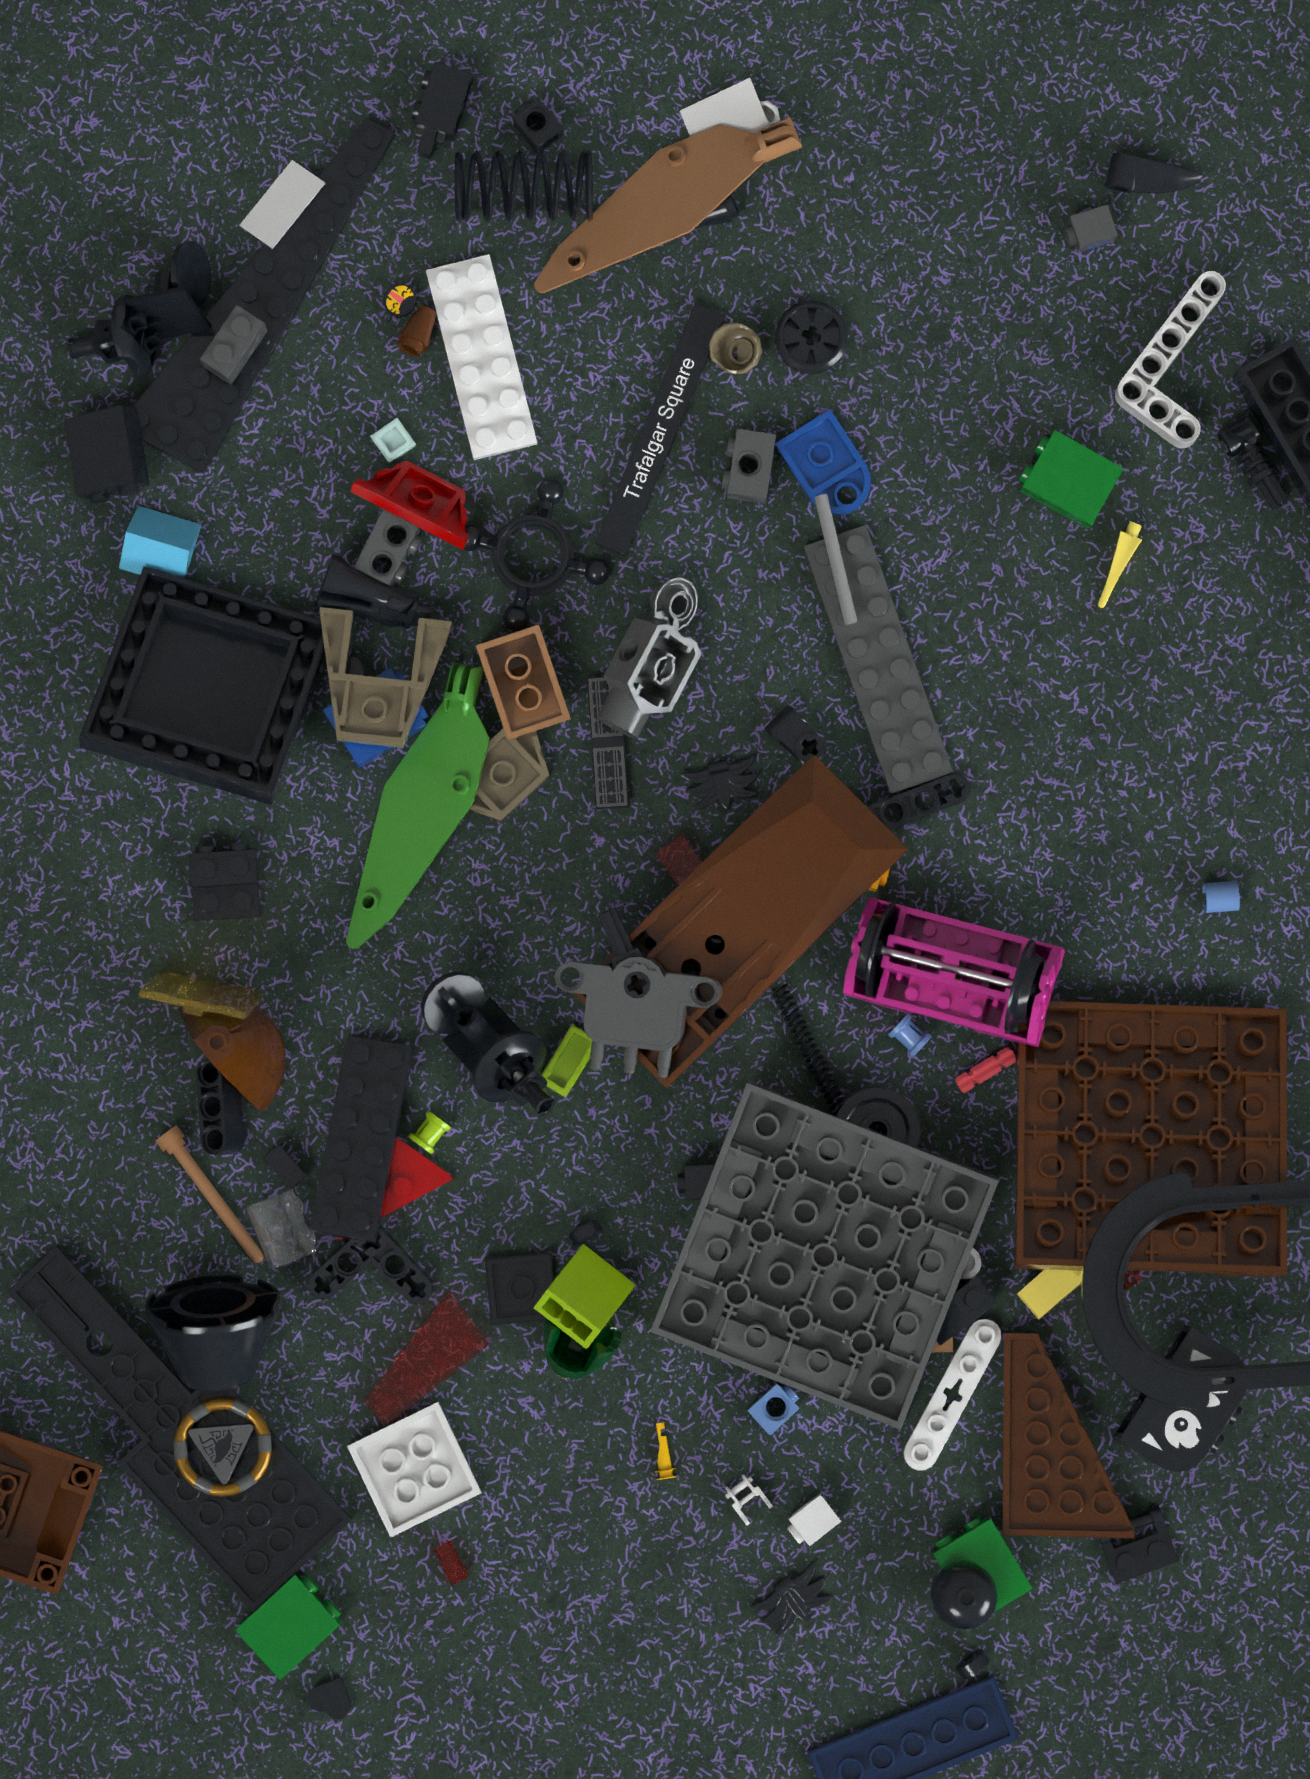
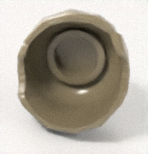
[709,323,762,375]

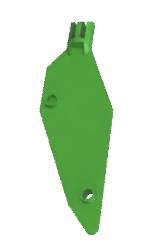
[346,662,490,949]

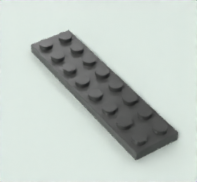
[803,525,953,795]

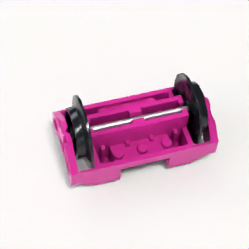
[843,897,1065,1047]

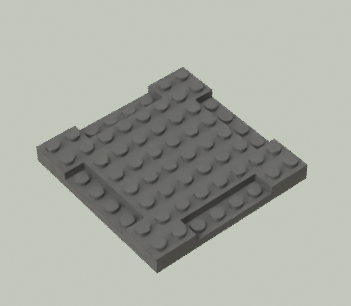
[650,1080,999,1430]

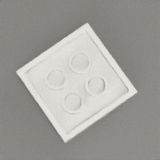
[347,1402,482,1538]

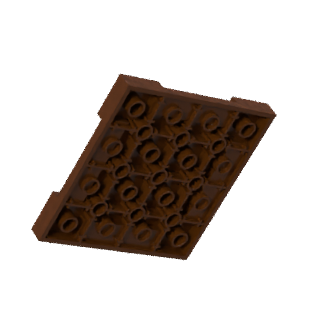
[1014,1001,1287,1277]

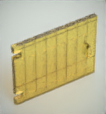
[139,971,264,1019]

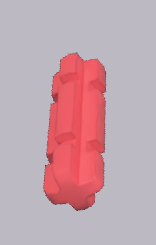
[955,1047,1017,1093]

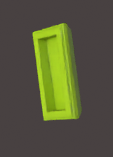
[542,1024,592,1098]

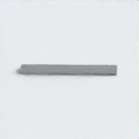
[814,494,858,625]

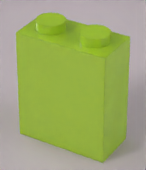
[534,1244,636,1349]

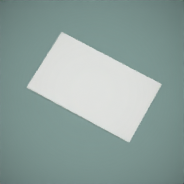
[680,78,769,136]
[239,160,325,249]

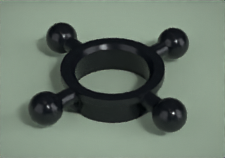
[463,479,610,631]

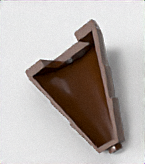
[177,994,286,1112]

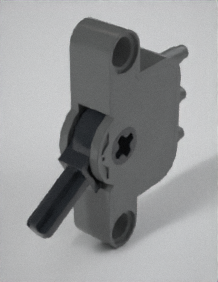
[555,908,722,1078]

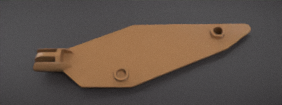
[534,117,802,293]

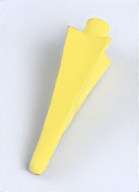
[1098,521,1142,608]

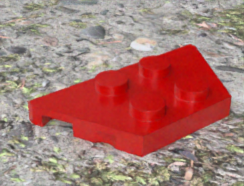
[350,461,468,550]
[338,1137,453,1240]

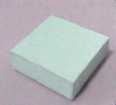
[370,418,416,464]

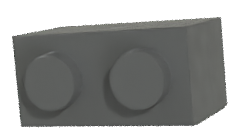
[200,305,267,385]

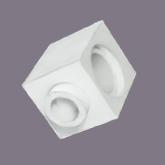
[787,1493,841,1546]

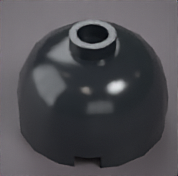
[930,1561,998,1630]

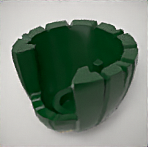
[543,1318,621,1379]

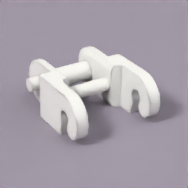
[725,1474,773,1526]

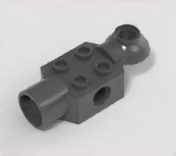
[596,577,701,739]

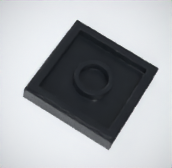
[485,1253,554,1326]

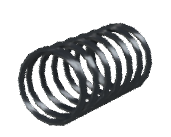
[455,149,593,223]

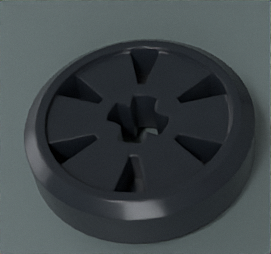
[775,300,848,374]

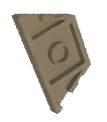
[469,728,550,822]

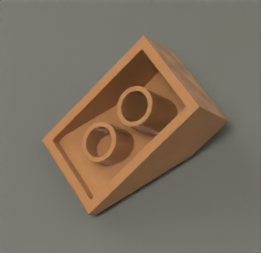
[476,625,571,740]

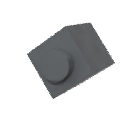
[1064,204,1118,254]

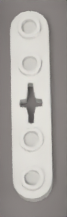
[904,1319,1001,1470]

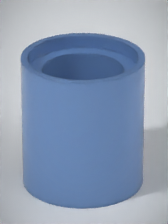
[1202,881,1240,913]

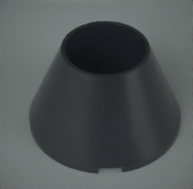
[145,1275,281,1391]

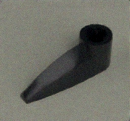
[1105,153,1203,193]

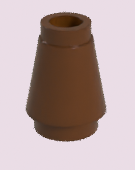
[397,305,437,357]

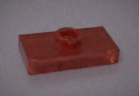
[655,835,702,886]

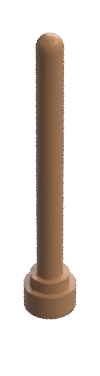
[155,1125,264,1263]

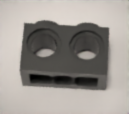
[354,509,422,587]

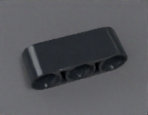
[196,1058,244,1155]

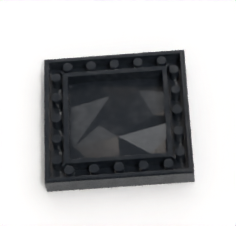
[79,566,325,805]

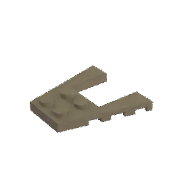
[319,607,452,748]

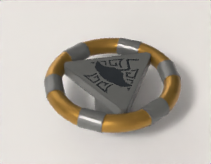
[173,1397,272,1496]

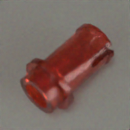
[432,1540,469,1586]

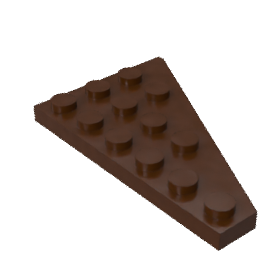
[1003,1333,1135,1538]

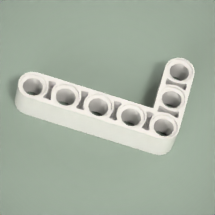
[1115,271,1226,448]

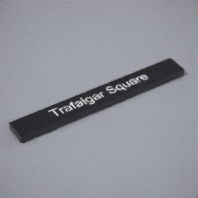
[595,303,725,557]

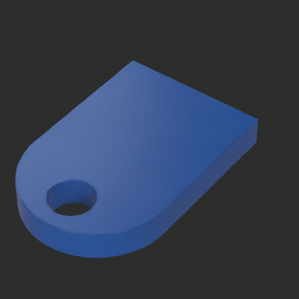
[775,409,871,515]

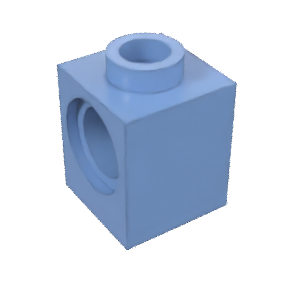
[747,1383,800,1435]

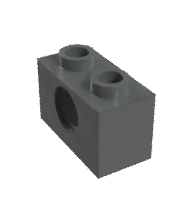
[722,429,776,504]

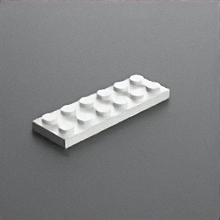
[426,254,537,460]

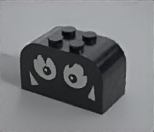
[1113,1325,1247,1472]

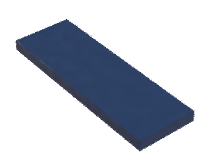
[807,1675,1019,1779]

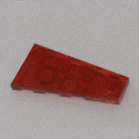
[364,1292,490,1428]

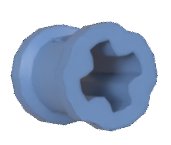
[888,1014,932,1057]

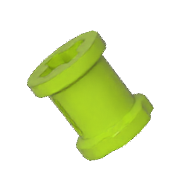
[408,1111,451,1155]

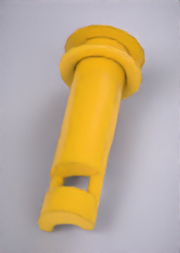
[655,1422,677,1480]

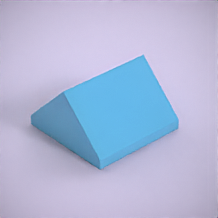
[119,506,201,578]

